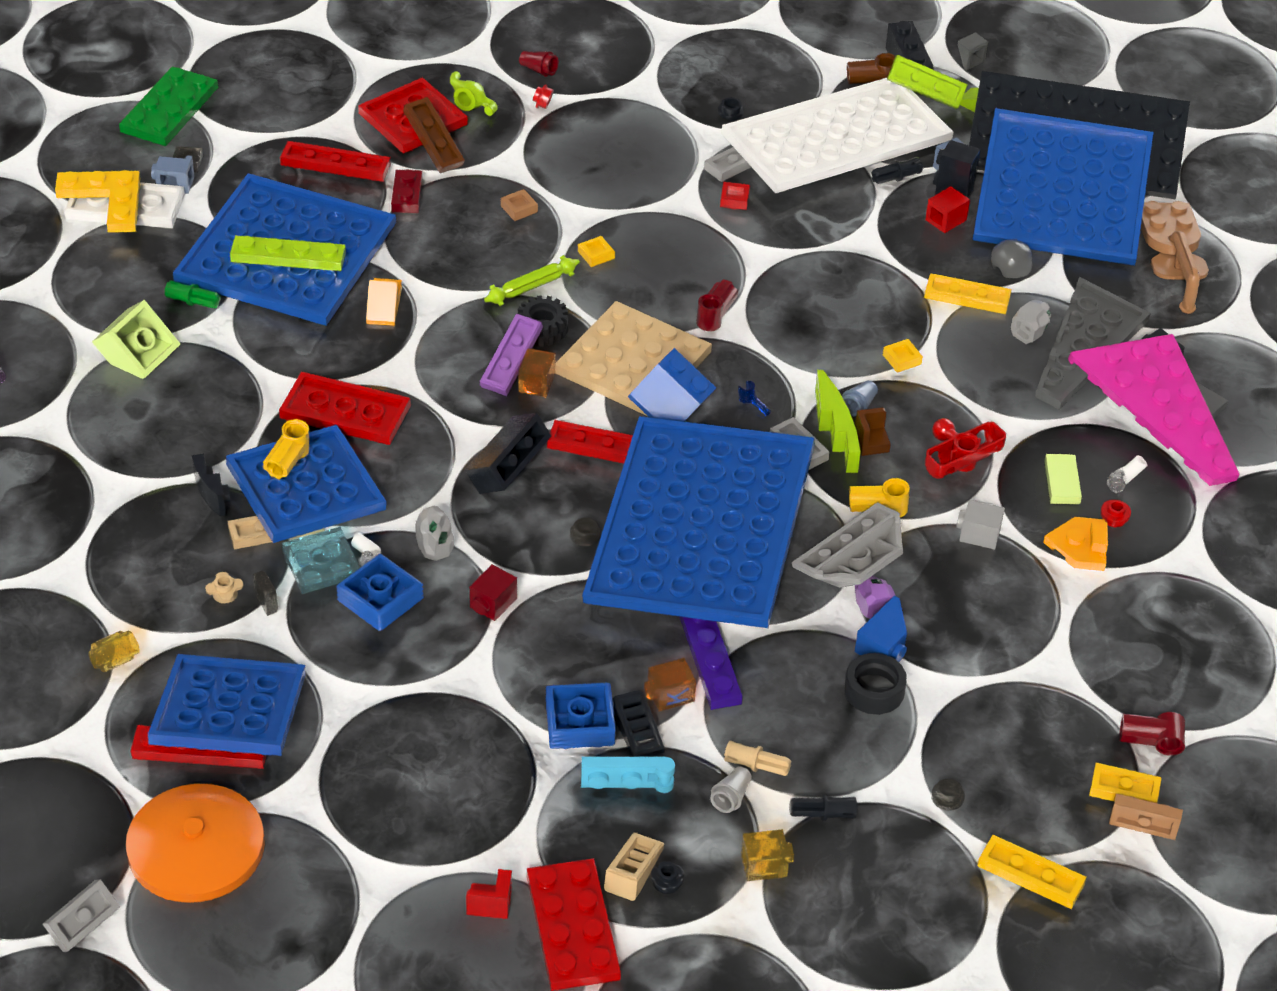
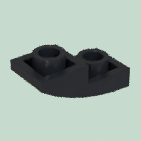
[192,453,230,516]

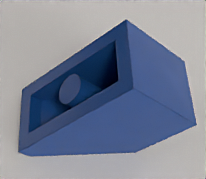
[855,595,907,662]

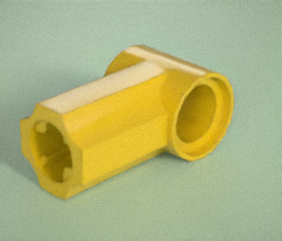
[263,419,309,480]
[849,478,910,518]

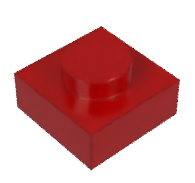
[720,182,750,210]

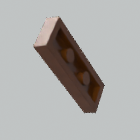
[403,97,465,174]

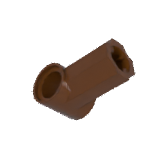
[846,53,895,84]

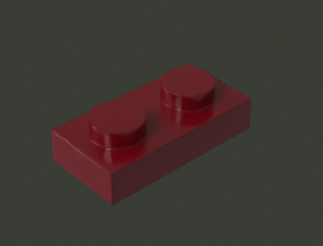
[391,169,423,213]

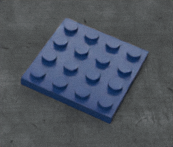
[226,425,386,543]
[148,654,306,756]

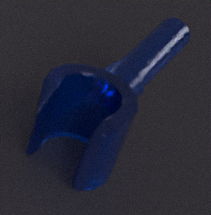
[738,381,771,416]

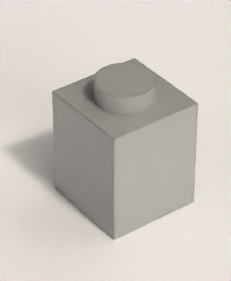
[956,500,1005,549]

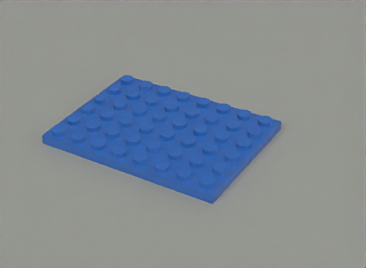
[582,416,815,628]

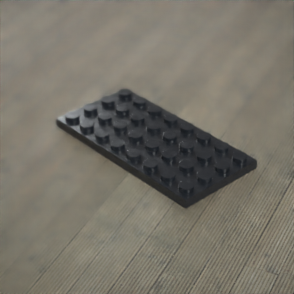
[969,71,1190,200]

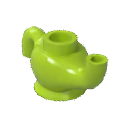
[450,71,498,116]

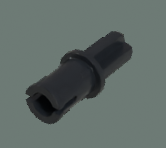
[871,157,923,184]
[789,794,857,821]

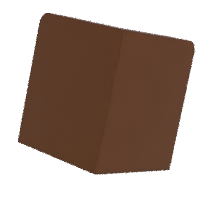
[855,407,891,456]

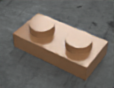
[1109,794,1183,840]

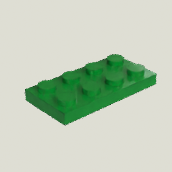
[119,66,218,146]

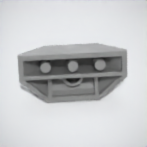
[792,502,903,588]

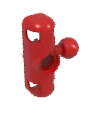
[925,418,1006,479]

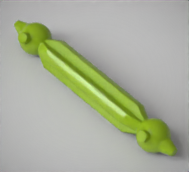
[484,255,580,306]

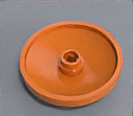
[126,784,265,903]

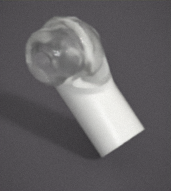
[1107,455,1147,493]
[351,533,381,567]

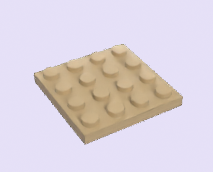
[554,301,712,416]

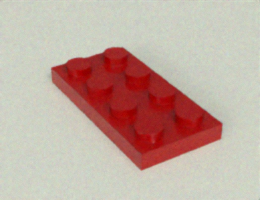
[279,372,411,445]
[527,858,621,991]

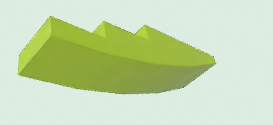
[815,370,861,473]

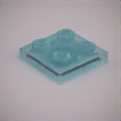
[282,527,360,594]

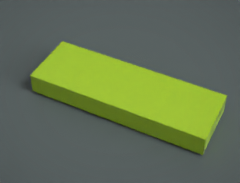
[887,55,968,109]

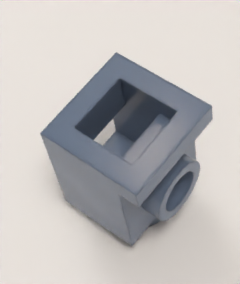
[151,155,194,194]

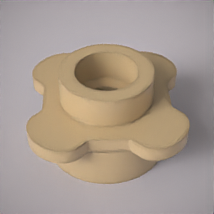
[205,572,243,603]

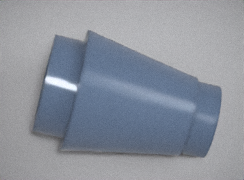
[842,380,878,416]

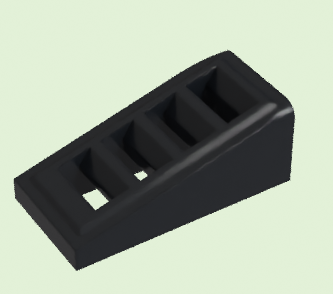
[612,690,665,757]

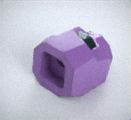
[855,575,896,619]

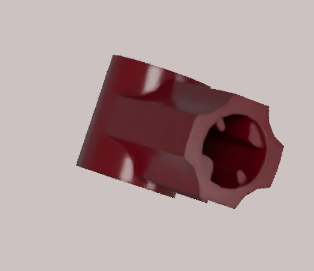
[696,279,738,331]
[1119,712,1185,756]

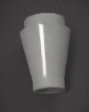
[710,767,752,813]

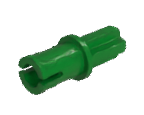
[165,280,221,309]

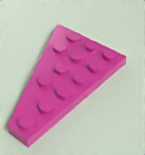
[1068,334,1240,486]

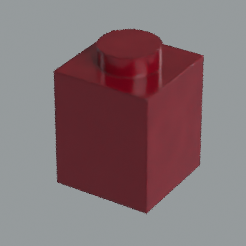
[469,564,517,621]

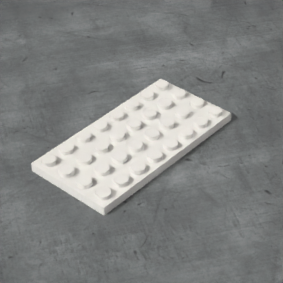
[721,78,953,193]

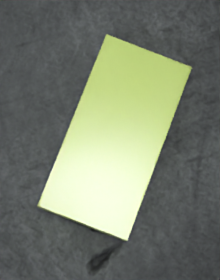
[1045,454,1082,504]

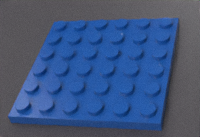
[973,108,1153,266]
[173,173,396,326]

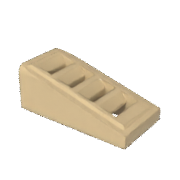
[604,832,664,901]

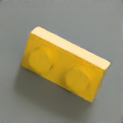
[1089,763,1161,803]

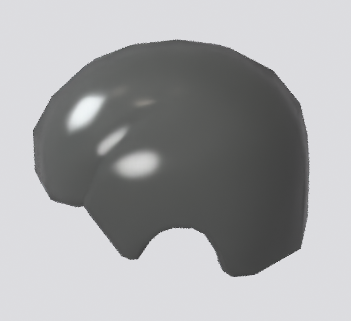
[991,239,1033,278]

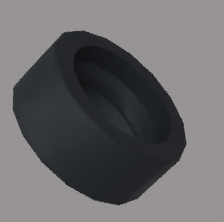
[844,653,907,715]

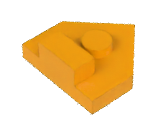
[1043,517,1108,571]

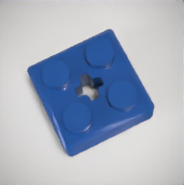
[336,554,424,631]
[546,683,616,749]

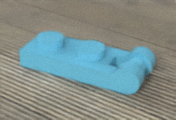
[581,757,675,793]

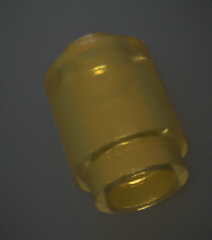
[88,630,140,672]

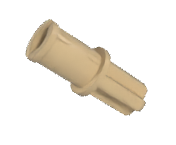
[724,741,791,776]

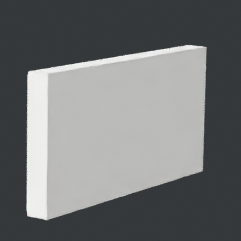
[64,182,185,228]

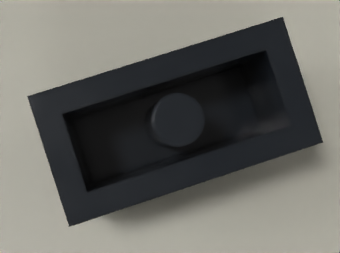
[933,140,980,198]

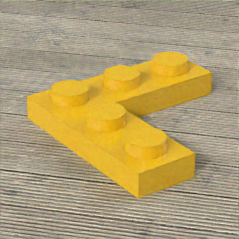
[55,170,140,232]

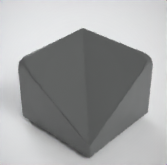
[958,32,988,71]

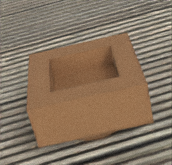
[501,189,538,221]

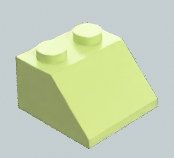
[92,300,181,379]

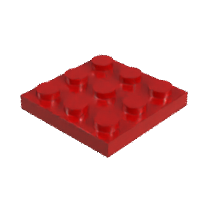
[358,77,468,153]

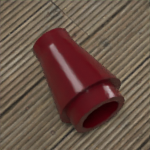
[519,51,559,77]

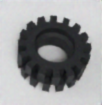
[517,295,568,346]

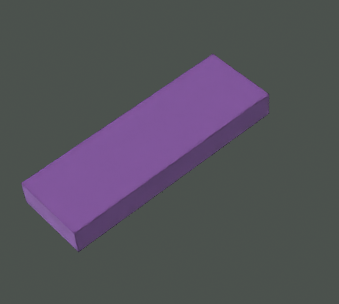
[480,314,543,396]

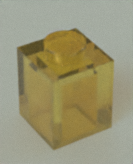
[741,829,794,881]

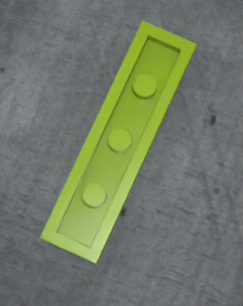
[230,235,346,271]

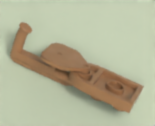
[1141,201,1209,314]

